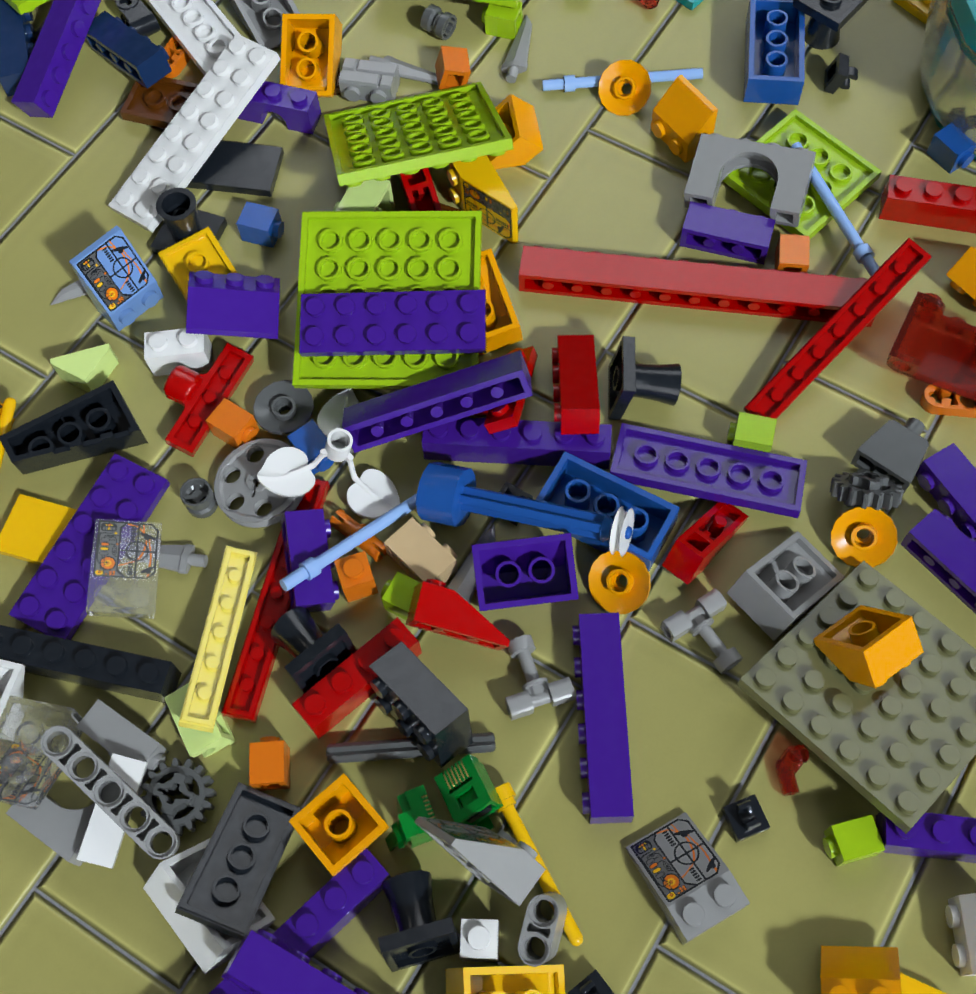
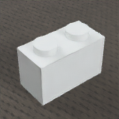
[144,328,213,376]

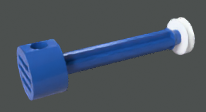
[416,462,634,557]

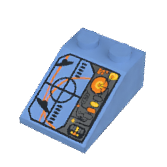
[69,225,164,332]

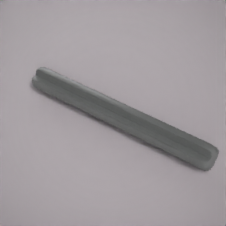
[326,732,496,764]

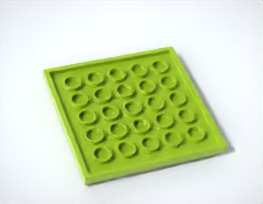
[323,82,514,187]
[292,211,482,389]

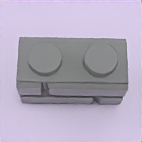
[338,58,400,104]

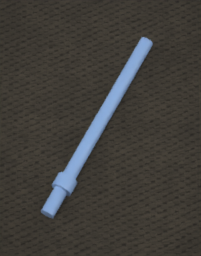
[542,68,703,92]
[790,142,879,276]
[279,493,417,592]

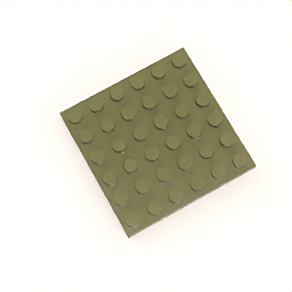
[737,561,976,834]

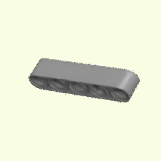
[40,725,180,860]

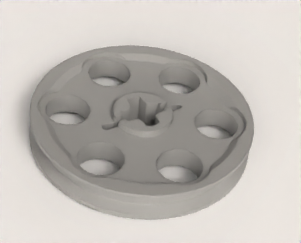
[214,438,304,528]

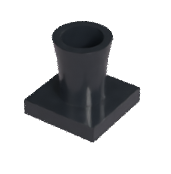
[792,0,868,50]
[150,188,228,255]
[608,336,682,421]
[271,607,357,694]
[378,870,460,972]

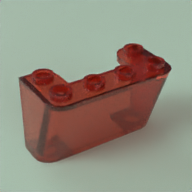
[887,291,976,402]

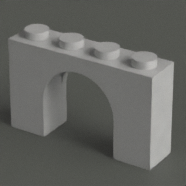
[684,133,816,228]
[6,699,169,867]

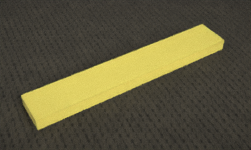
[178,546,258,733]

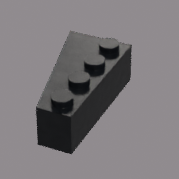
[0,380,148,475]

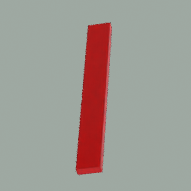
[743,238,932,419]
[221,479,330,723]

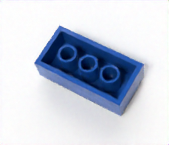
[743,0,805,105]
[536,452,680,572]

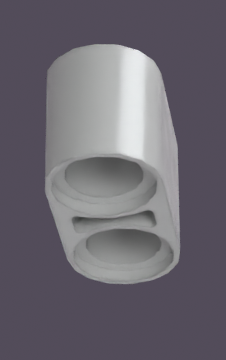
[518,891,567,967]

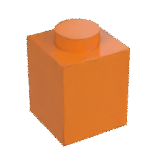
[435,45,471,90]
[775,234,810,273]
[206,398,260,449]
[334,551,379,603]
[249,736,290,791]

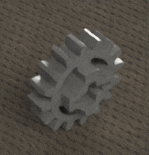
[830,469,904,510]
[140,758,217,836]

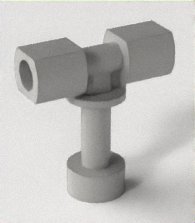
[660,588,743,674]
[505,635,576,721]

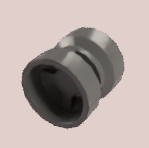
[420,4,457,40]
[180,478,218,518]

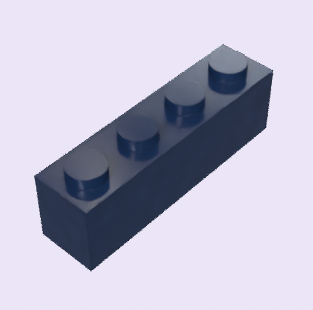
[0,0,36,97]
[86,11,172,89]

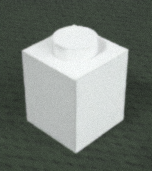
[460,919,499,962]

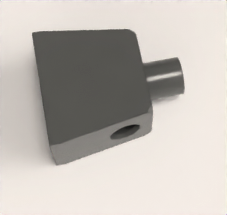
[851,418,929,494]

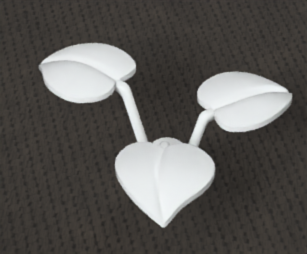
[257,389,400,519]

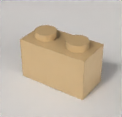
[384,517,458,583]

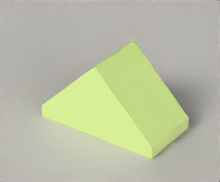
[50,343,119,392]

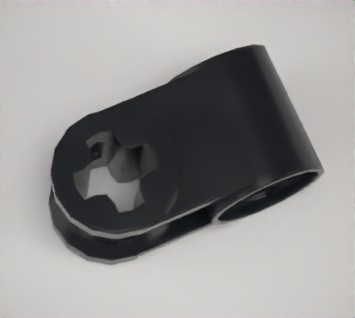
[115,0,160,37]

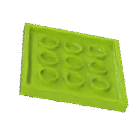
[723,109,882,239]

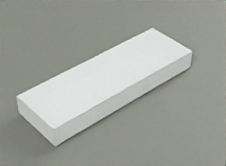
[76,753,148,869]

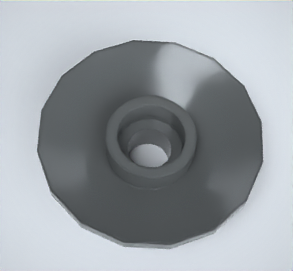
[253,380,314,435]

